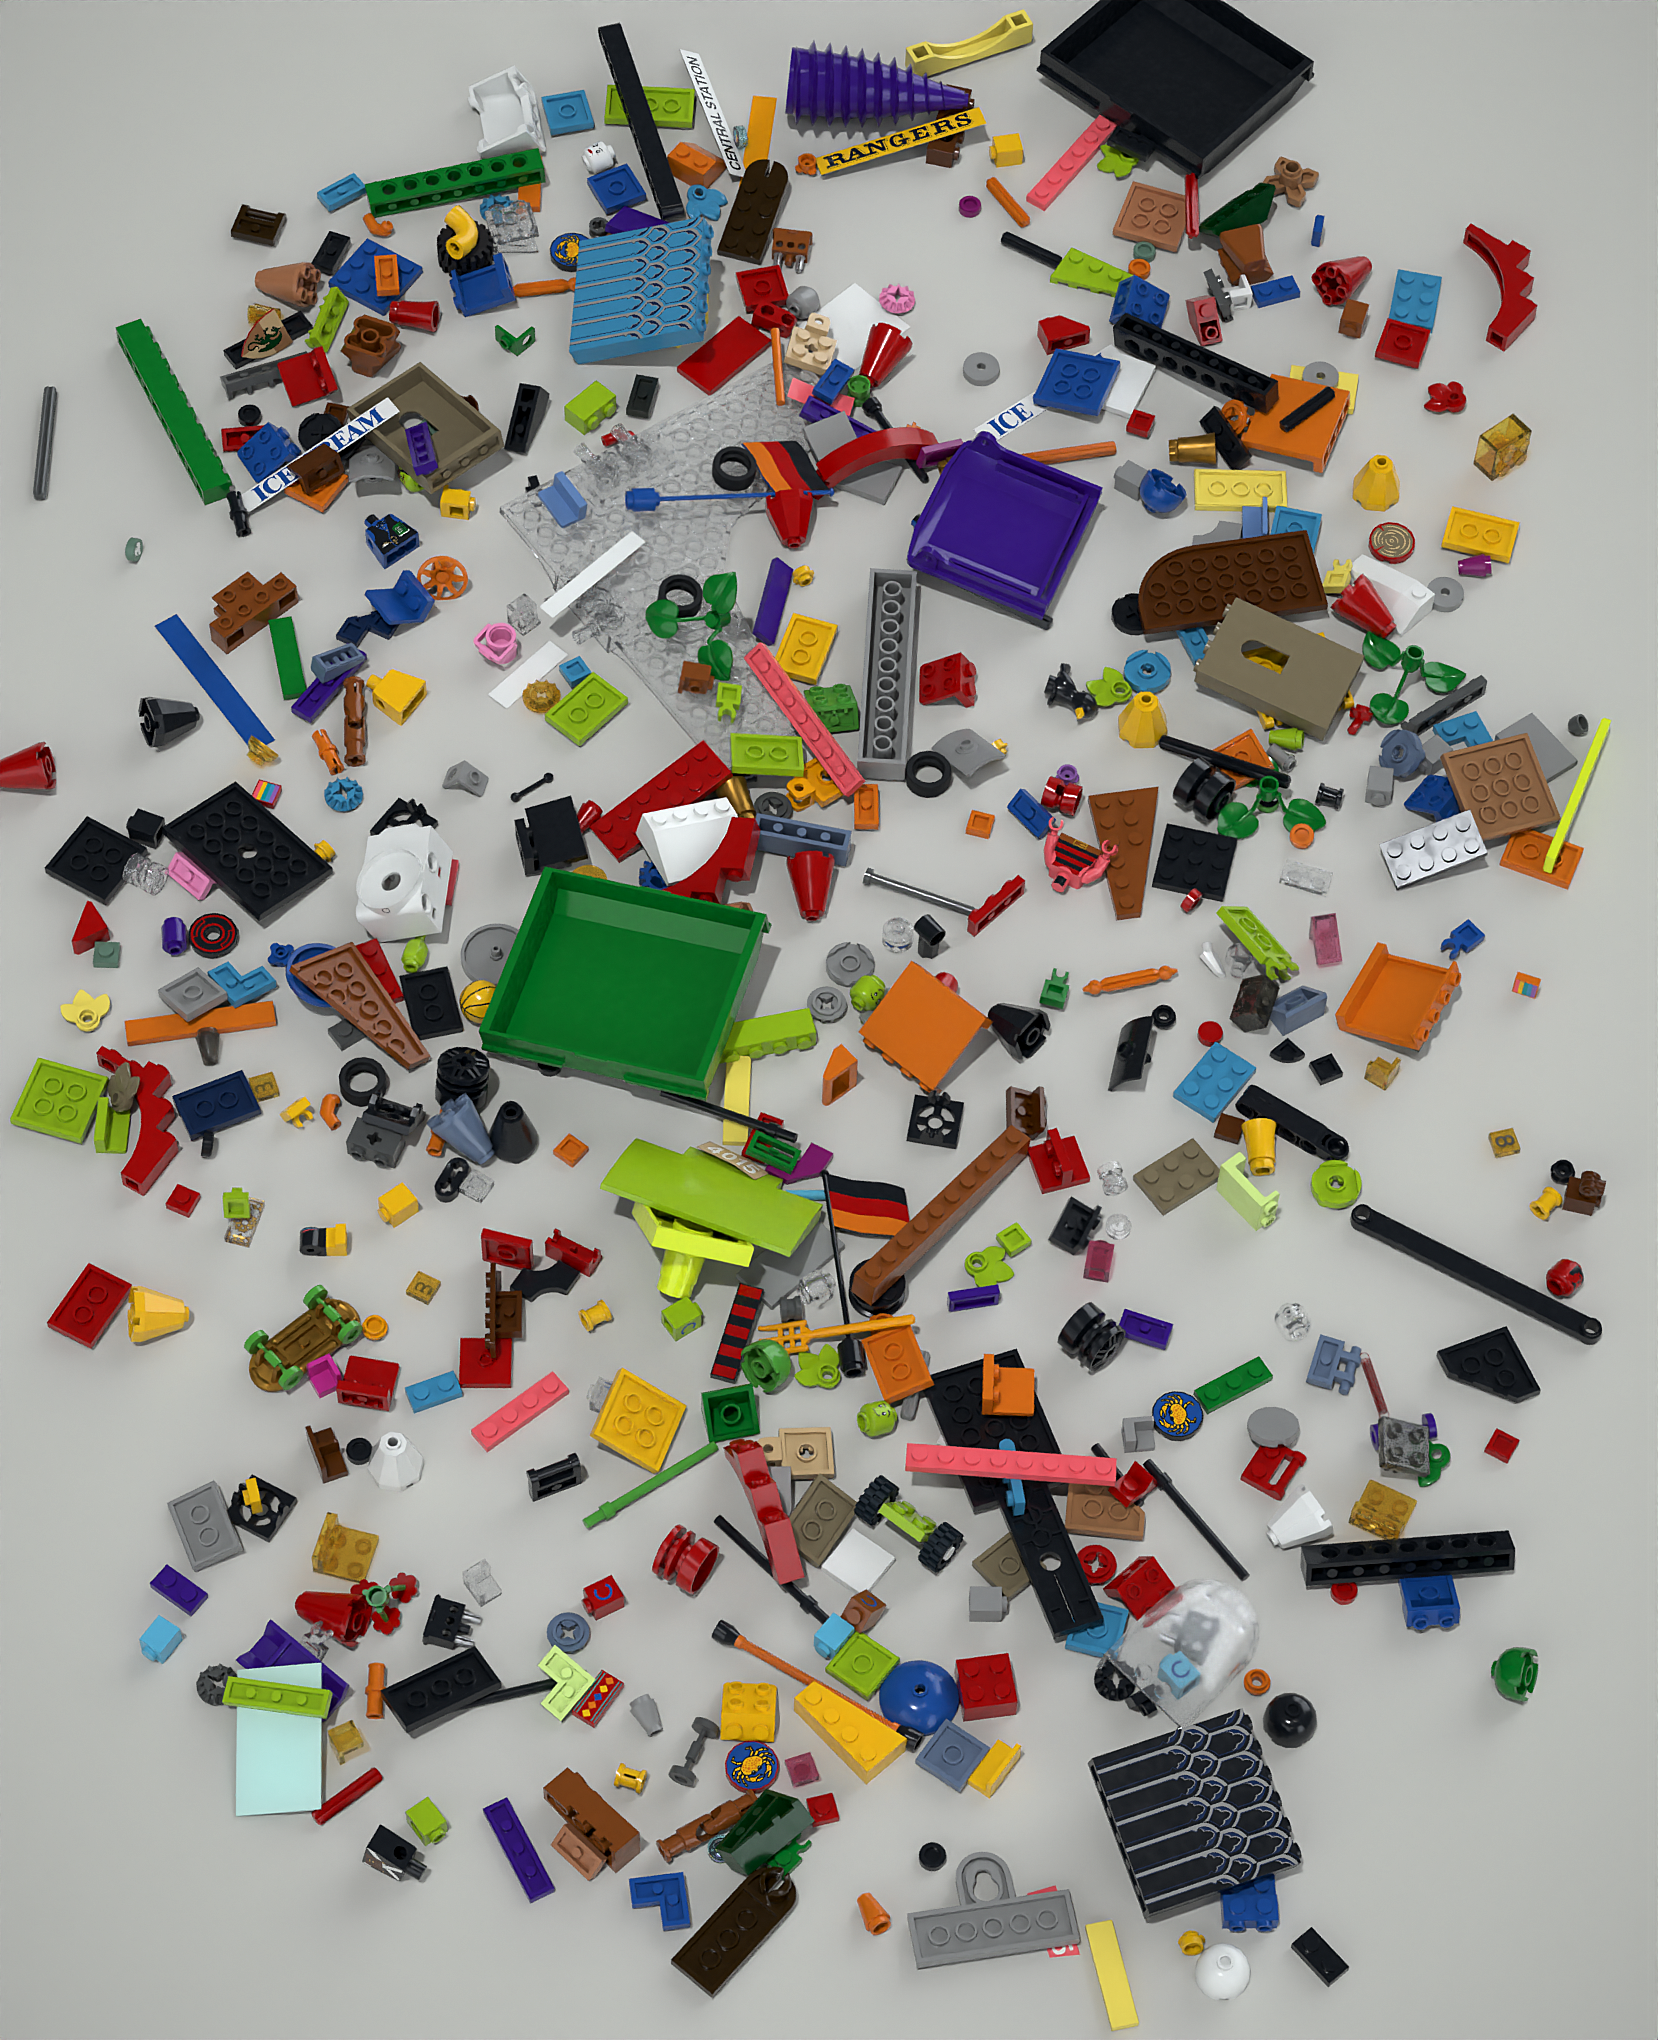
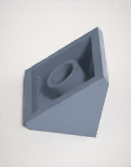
[1262,985,1327,1036]

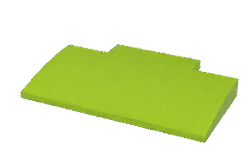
[600,1138,823,1257]

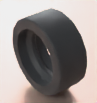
[712,446,757,492]
[657,574,703,618]
[905,751,951,798]
[339,1057,387,1107]

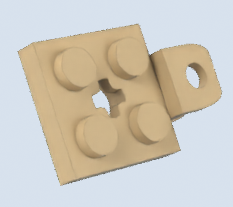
[784,313,837,376]
[757,1427,834,1480]

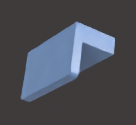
[538,471,587,528]
[1242,497,1268,539]

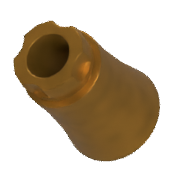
[1169,432,1216,464]
[715,776,756,818]

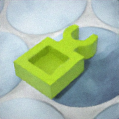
[715,682,742,723]

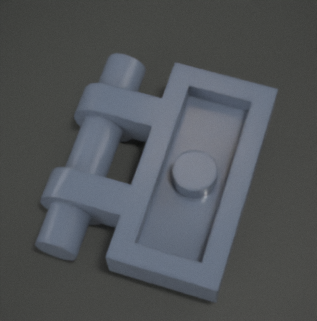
[1306,1334,1361,1395]

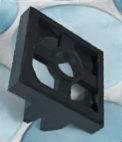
[370,798,438,836]
[362,1090,426,1135]
[906,1090,964,1149]
[228,1474,297,1542]

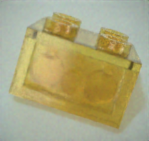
[1349,1480,1417,1539]
[311,1512,379,1583]

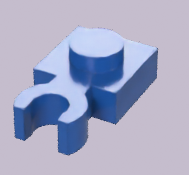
[1440,919,1485,959]

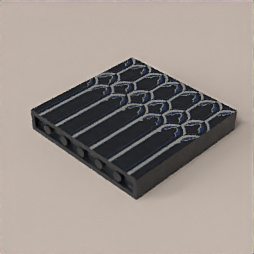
[1088,1708,1302,1919]

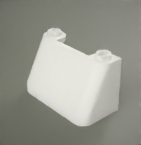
[468,65,546,159]

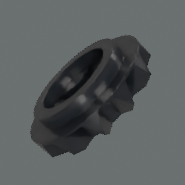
[1094,1659,1137,1701]

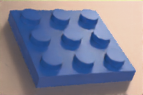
[328,238,423,316]
[1033,348,1121,416]

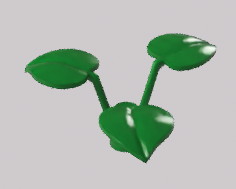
[645,572,737,681]
[1362,631,1466,725]
[1217,755,1326,839]

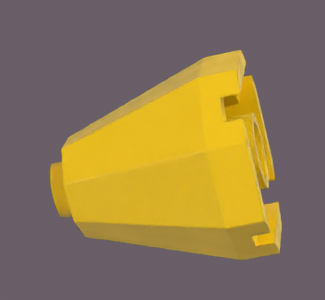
[1352,455,1400,512]
[1118,692,1167,749]
[127,1286,189,1342]

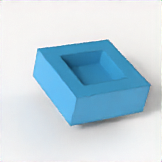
[559,656,592,688]

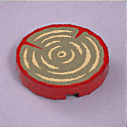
[1368,522,1415,564]

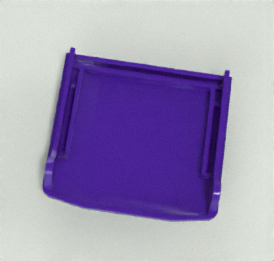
[906,431,1103,620]

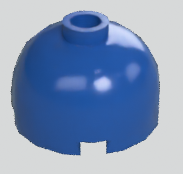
[1139,469,1187,513]

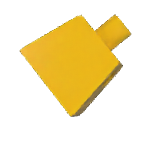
[366,669,427,726]

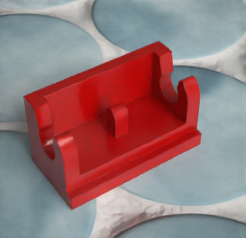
[545,1228,602,1277]

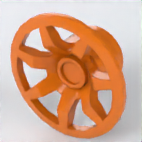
[417,556,468,600]

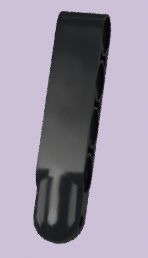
[1235,1085,1349,1161]

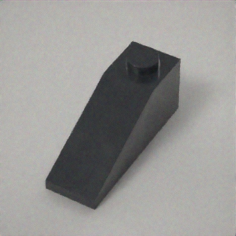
[504,383,550,454]

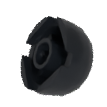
[1263,1693,1317,1748]

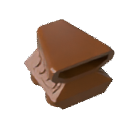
[1217,224,1274,286]
[340,314,401,378]

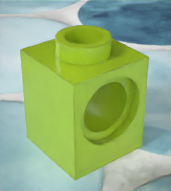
[405,1797,448,1846]

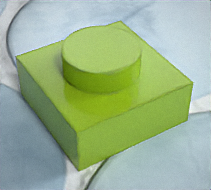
[996,1222,1032,1257]

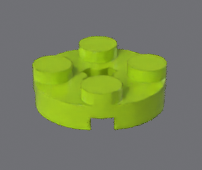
[1310,1160,1362,1209]

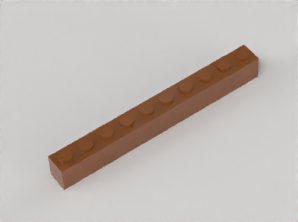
[851,1125,1031,1306]

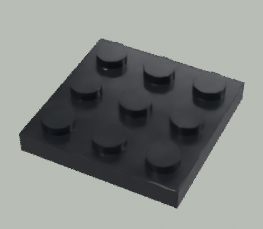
[45,816,148,905]
[1152,823,1237,902]

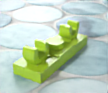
[304,287,349,353]

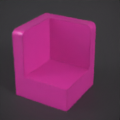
[306,1354,342,1399]

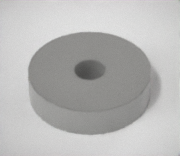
[963,352,999,386]
[1302,361,1339,388]
[1427,577,1464,612]

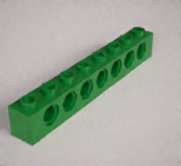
[365,148,546,218]

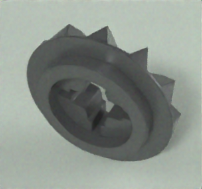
[754,792,792,819]
[196,1664,237,1705]

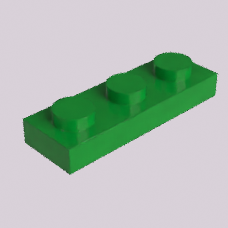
[1193,1356,1273,1415]

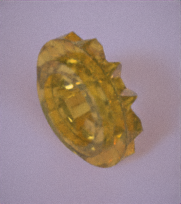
[523,679,560,713]

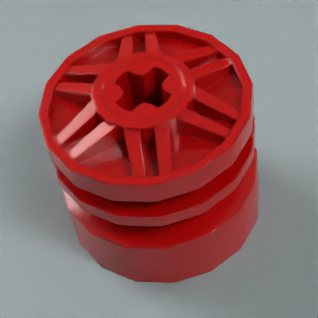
[652,1524,719,1594]

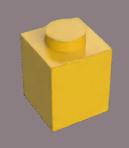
[989,133,1023,168]
[377,1182,419,1228]

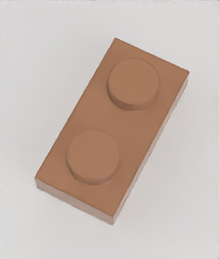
[551,1823,608,1881]

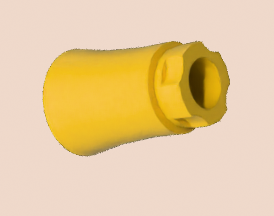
[1241,1118,1276,1176]

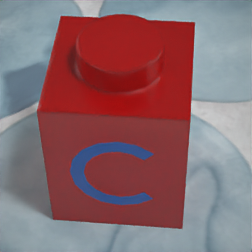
[581,1575,624,1621]

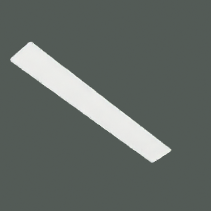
[540,531,645,618]

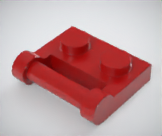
[1240,1444,1307,1500]

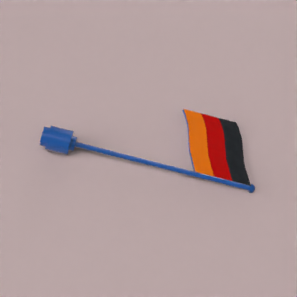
[625,441,835,512]

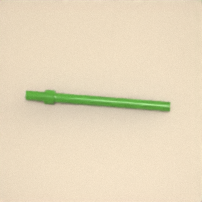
[582,1441,718,1529]

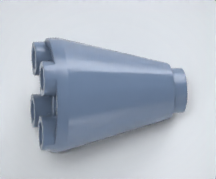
[426,1093,495,1165]

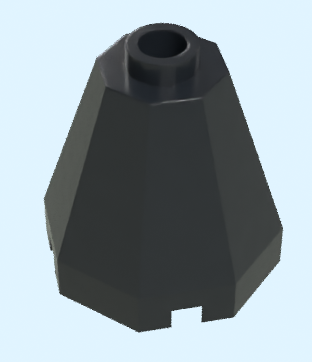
[138,697,199,747]
[988,1003,1051,1059]

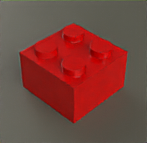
[954,1653,1018,1722]

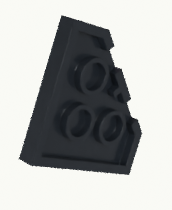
[1436,1326,1541,1403]

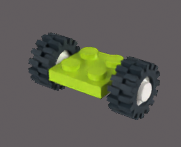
[854,1475,964,1573]

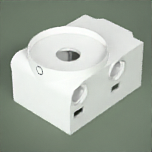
[356,823,453,943]

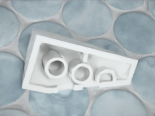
[1350,554,1435,637]

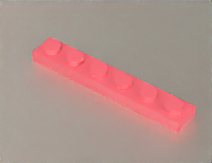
[1026,115,1118,211]

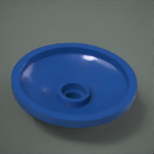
[285,943,336,1008]
[879,1660,959,1736]

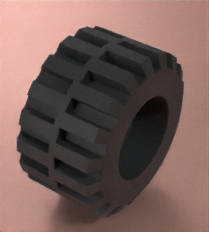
[437,220,494,277]

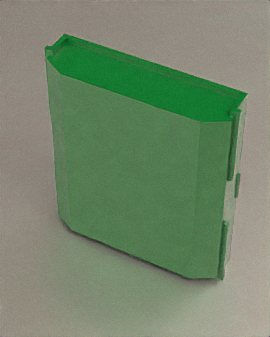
[479,867,772,1101]

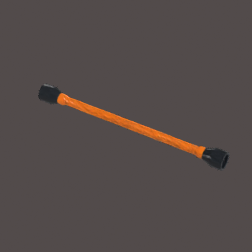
[712,1620,924,1752]

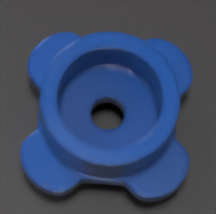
[268,943,294,967]

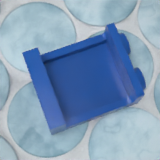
[449,253,516,317]

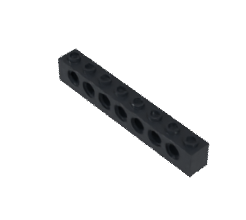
[1113,312,1279,414]
[1300,1530,1515,1586]

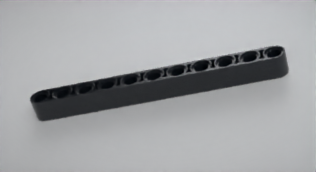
[598,22,684,221]

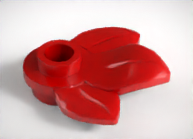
[1424,381,1467,412]

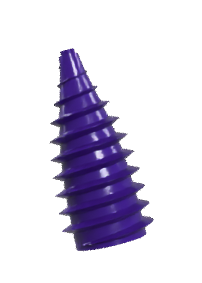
[785,40,969,128]

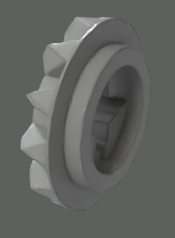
[807,986,846,1023]

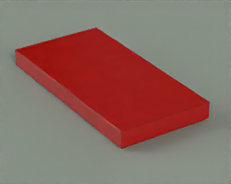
[677,316,772,396]

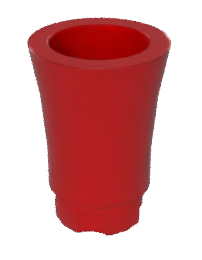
[389,300,440,332]

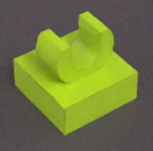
[223,1187,250,1218]

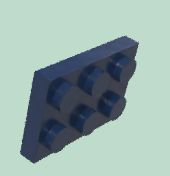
[172,1070,261,1140]

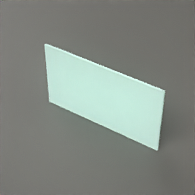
[235,1663,322,1817]

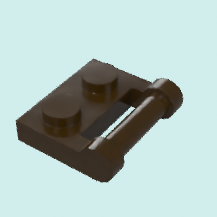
[231,204,286,246]

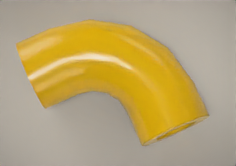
[444,205,478,260]

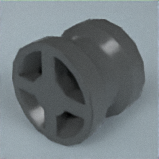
[779,1296,802,1322]

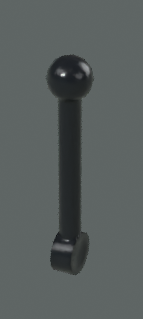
[510,773,553,802]

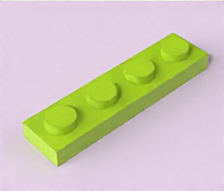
[222,1676,333,1719]

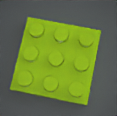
[10,1057,109,1144]

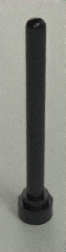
[862,397,929,483]

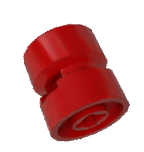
[1041,776,1083,816]

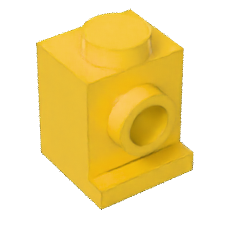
[440,484,476,520]

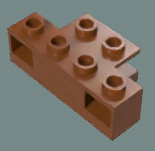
[209,571,298,654]

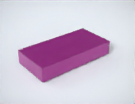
[916,438,963,469]

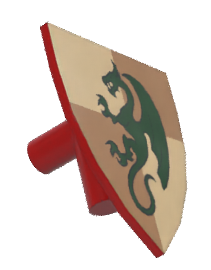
[241,309,293,359]

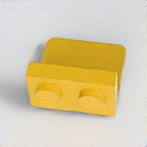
[720,1681,777,1742]

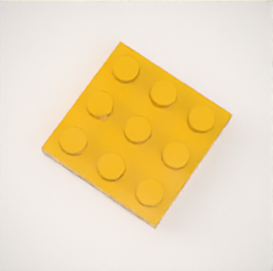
[589,1367,686,1474]

